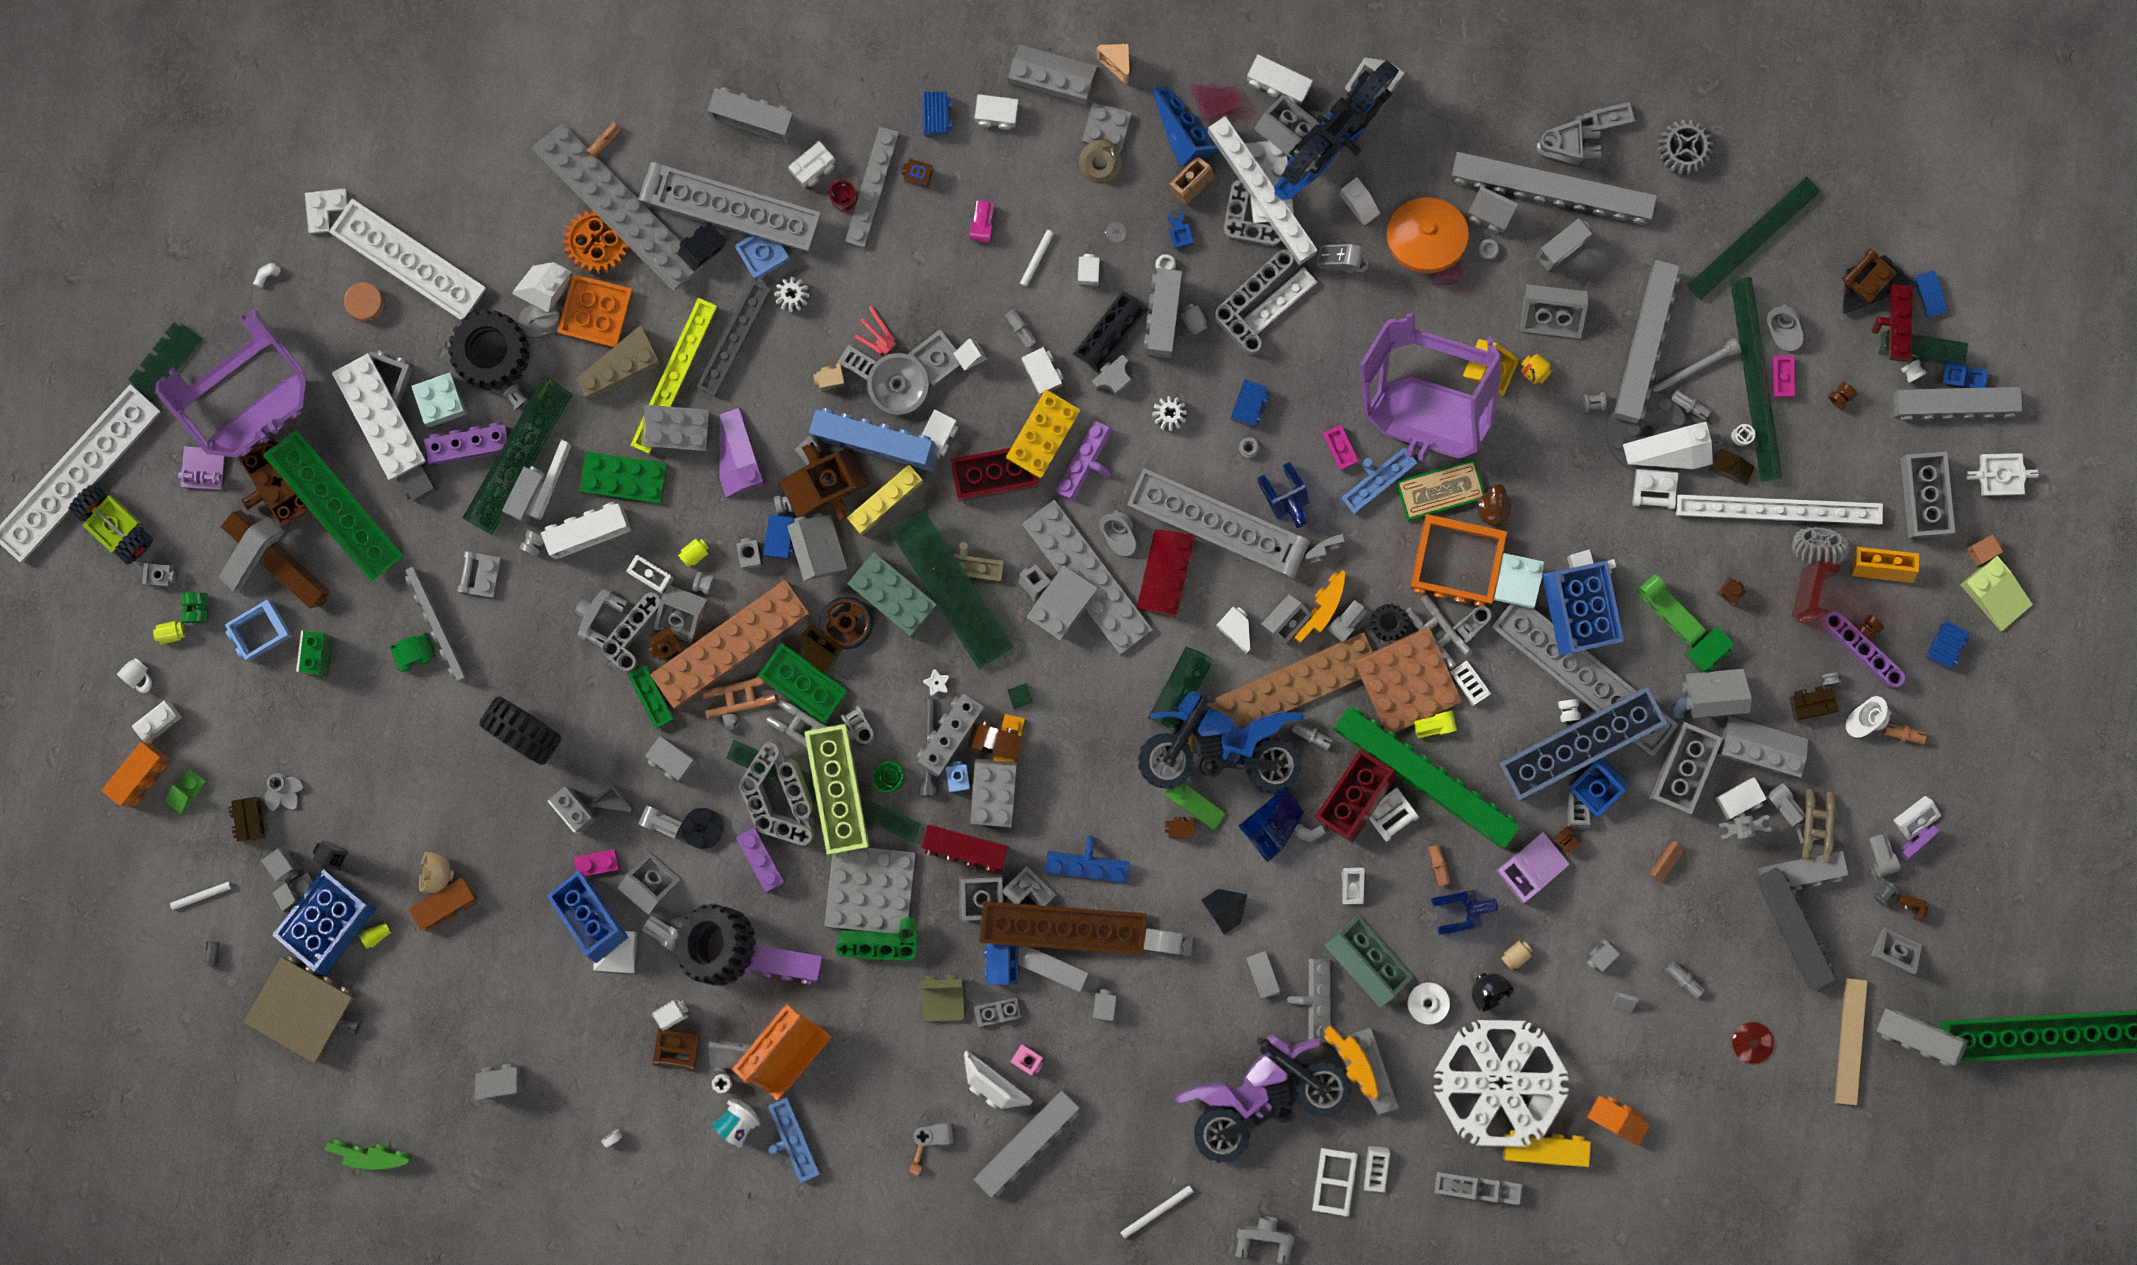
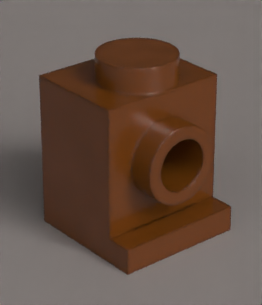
[1716,577,1747,606]
[648,627,683,661]
[1165,817,1195,839]

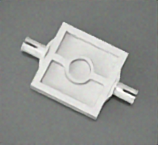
[1966,453,2038,496]

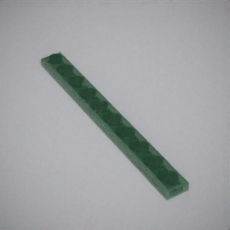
[1730,277,1782,482]
[726,740,922,843]

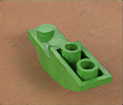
[325,1139,413,1169]

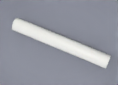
[1020,230,1054,287]
[170,881,232,910]

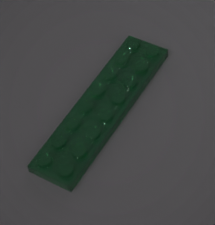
[462,376,573,535]
[890,509,1014,669]

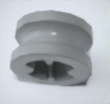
[1821,672,1842,686]

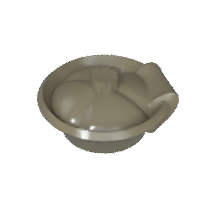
[1079,139,1122,183]

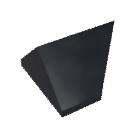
[1201,889,1248,934]

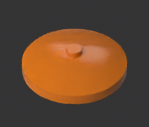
[1386,197,1469,273]

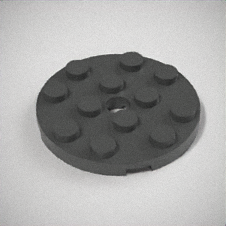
[1606,391,1688,472]

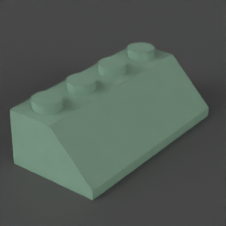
[1325,914,1414,1008]

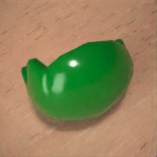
[873,761,904,793]

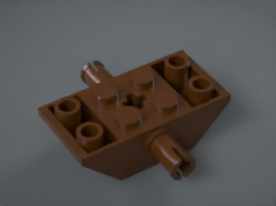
[238,437,309,527]
[779,442,870,521]

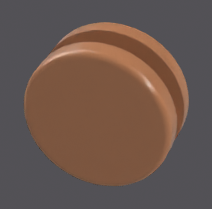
[344,282,385,322]

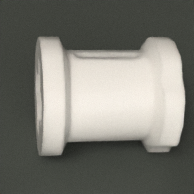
[712,1074,732,1093]

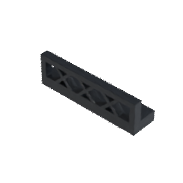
[1073,291,1148,373]

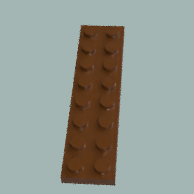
[979,901,1147,955]

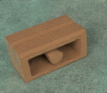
[1169,156,1214,205]

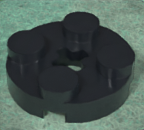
[682,808,724,849]

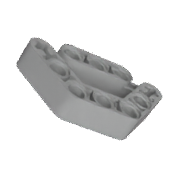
[739,739,815,845]

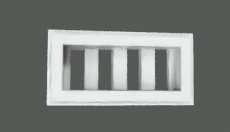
[1450,661,1491,706]
[1364,1146,1390,1193]

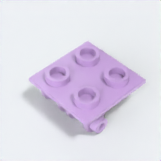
[178,446,225,490]

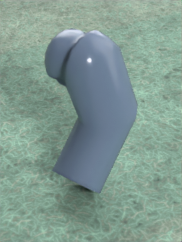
[1672,697,1687,719]

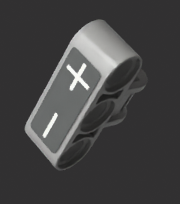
[1316,244,1369,273]

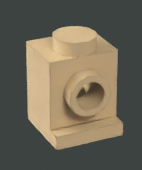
[813,363,845,391]

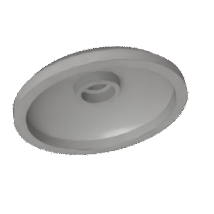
[867,353,929,415]

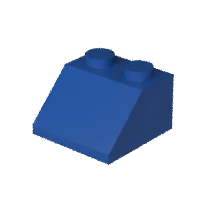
[1568,757,1631,818]

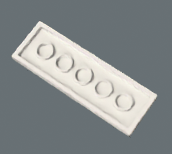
[332,353,426,481]

